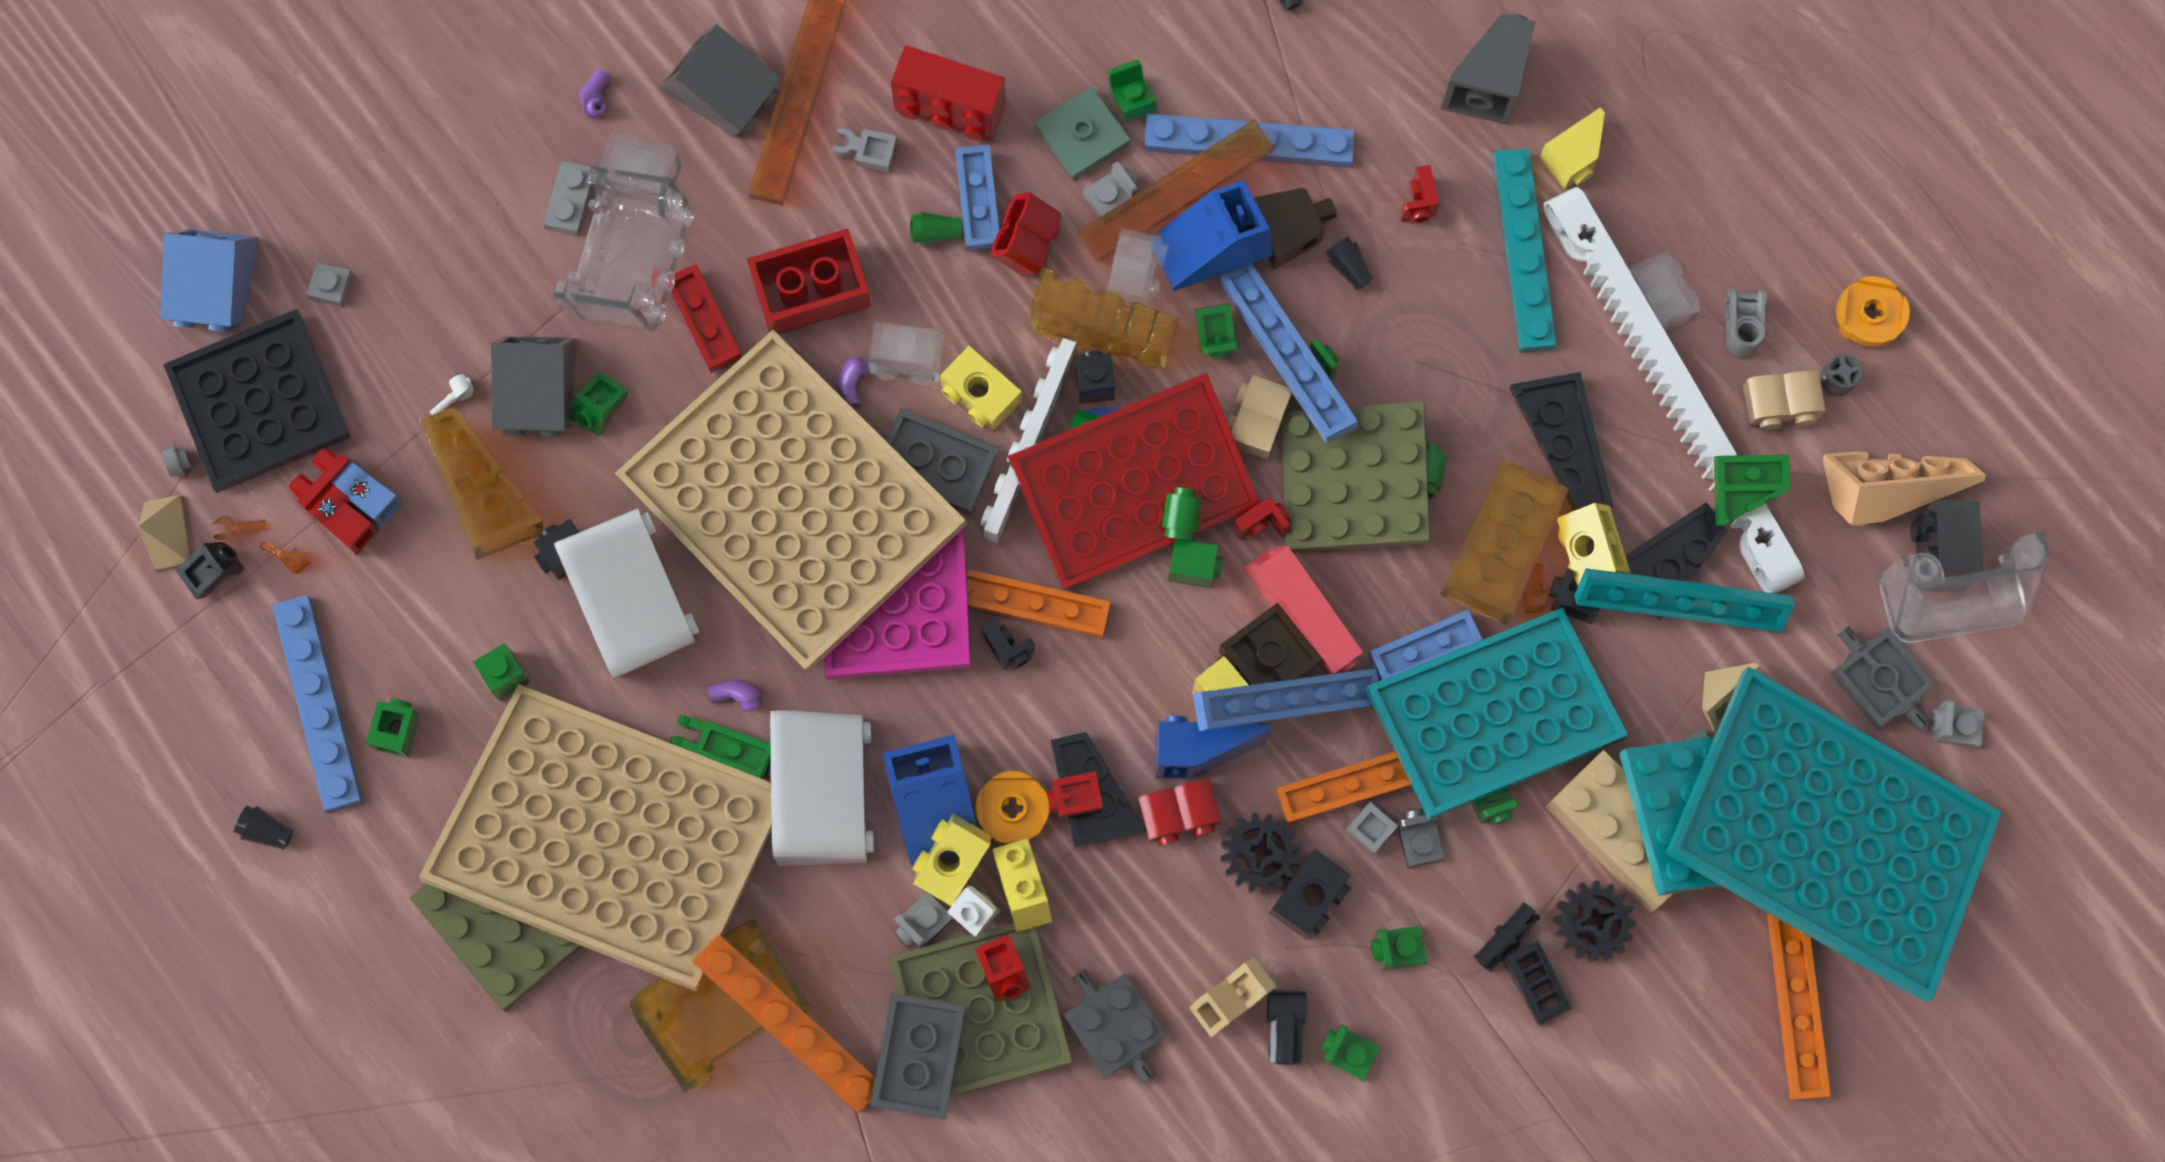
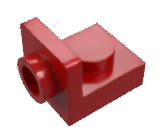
[1401,165,1439,224]
[1232,496,1291,540]
[1046,771,1103,821]
[974,934,1031,1002]

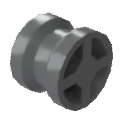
[1820,354,1863,396]

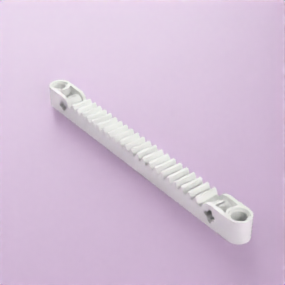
[1543,187,1804,594]

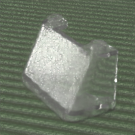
[1877,532,2049,643]

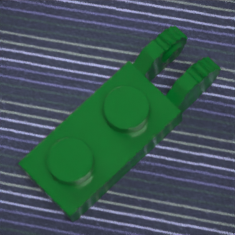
[669,715,771,780]

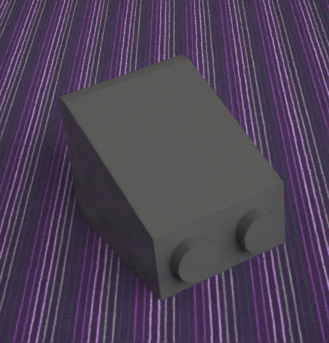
[1440,14,1536,125]
[660,24,781,137]
[491,336,576,437]

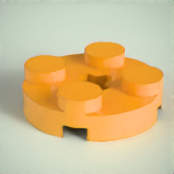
[1836,276,1910,347]
[976,771,1049,845]

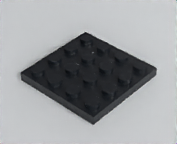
[163,309,351,493]

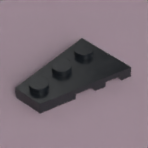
[1625,502,1727,620]
[1051,732,1147,848]

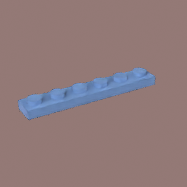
[1144,114,1354,168]
[1219,264,1358,444]
[272,595,363,813]
[1193,668,1379,731]

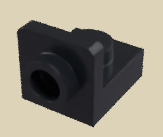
[176,542,244,599]
[1548,568,1600,624]
[981,619,1035,670]

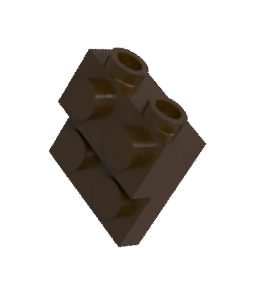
[1217,603,1322,685]

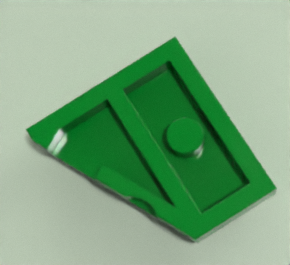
[1714,454,1790,526]

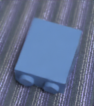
[160,229,258,332]

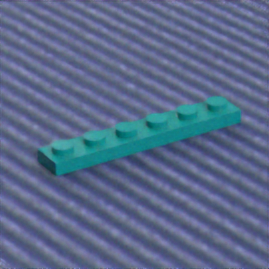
[1493,148,1556,353]
[1574,568,1795,632]

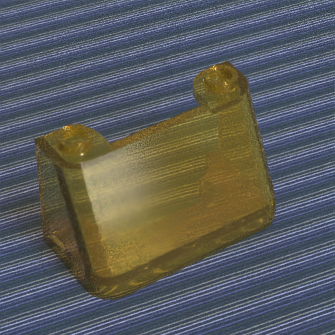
[630,920,812,1093]

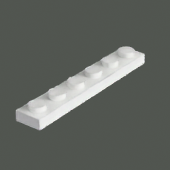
[980,338,1076,544]

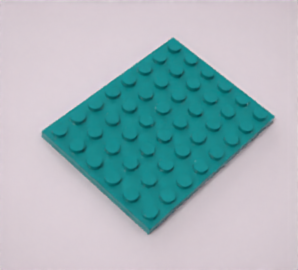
[1665,667,2001,1003]

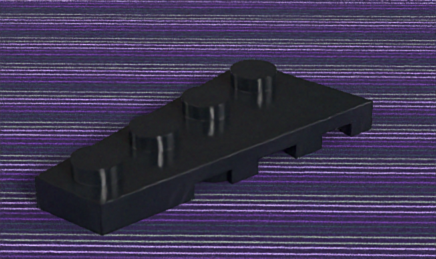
[1509,372,1613,511]

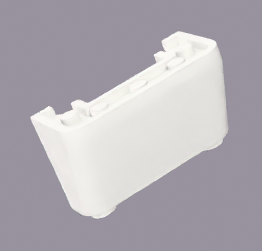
[554,508,700,679]
[770,710,874,866]

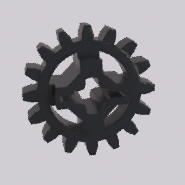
[1220,813,1301,894]
[1553,880,1636,963]

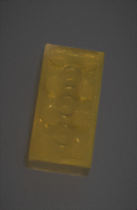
[1440,459,1569,625]

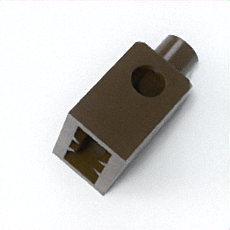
[1254,188,1337,269]

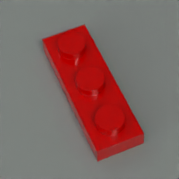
[664,264,742,373]

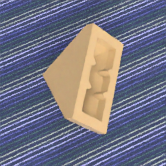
[138,495,191,572]
[1702,663,1764,734]

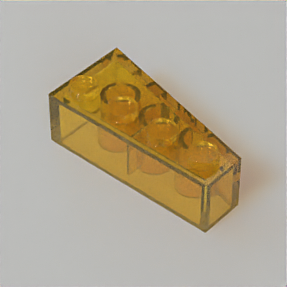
[1030,267,1179,368]
[420,407,544,560]

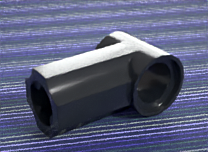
[1267,990,1307,1065]

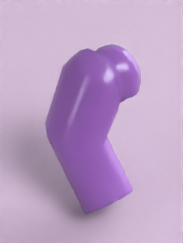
[579,68,611,119]
[836,357,869,409]
[707,678,761,712]

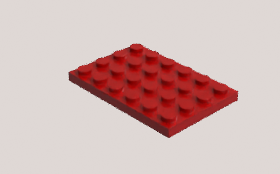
[1007,373,1259,589]

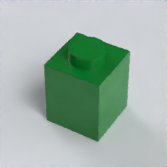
[1168,538,1223,588]
[473,643,530,701]

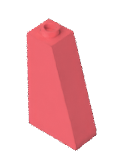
[1242,546,1363,674]

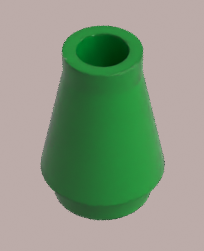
[910,211,962,246]

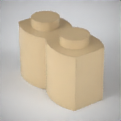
[1743,370,1826,431]
[1227,375,1292,460]

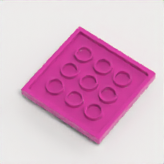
[824,528,972,680]

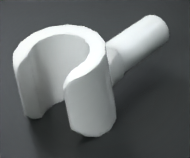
[429,374,474,418]

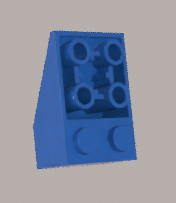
[1149,180,1273,291]
[1156,716,1271,779]
[882,735,977,866]

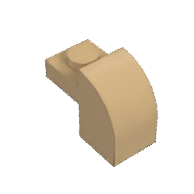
[1189,956,1277,1038]

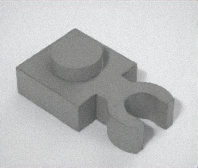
[833,128,898,173]

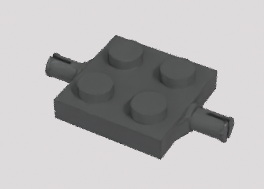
[1830,626,1936,731]
[1062,969,1167,1084]

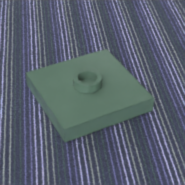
[1034,86,1131,180]

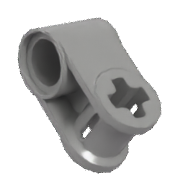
[1724,288,1767,359]

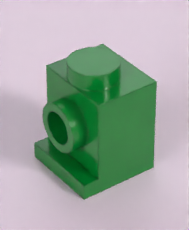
[366,698,419,758]

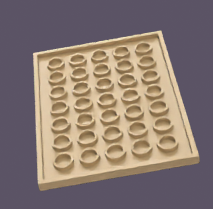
[615,330,967,673]
[419,684,772,992]

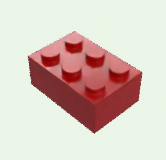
[891,45,1006,142]
[746,228,871,334]

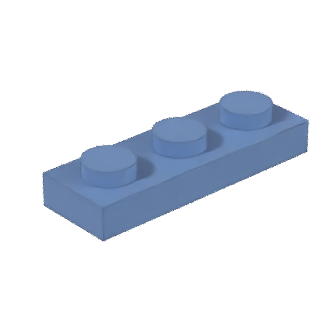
[955,145,999,251]
[1368,610,1483,681]

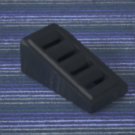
[1502,940,1572,1026]

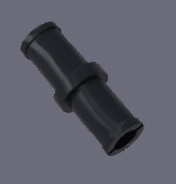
[1473,902,1541,973]

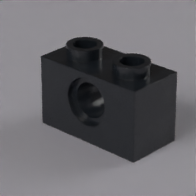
[1269,849,1351,939]

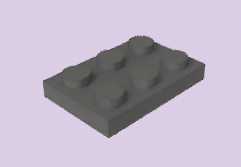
[886,408,999,515]
[870,993,966,1120]

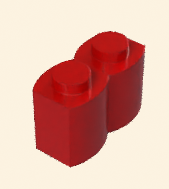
[991,192,1061,276]
[1138,778,1221,847]

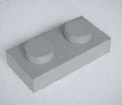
[543,161,597,237]

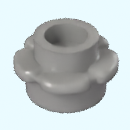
[161,443,191,478]

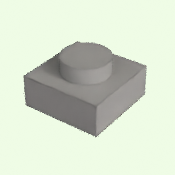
[306,263,353,307]
[1345,802,1398,855]

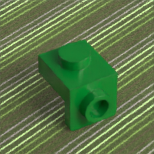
[1194,303,1239,359]

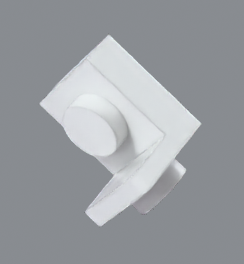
[947,886,1001,937]

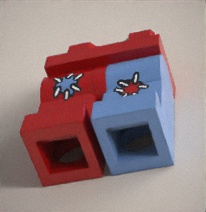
[289,448,403,556]

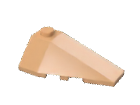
[1822,451,1986,526]

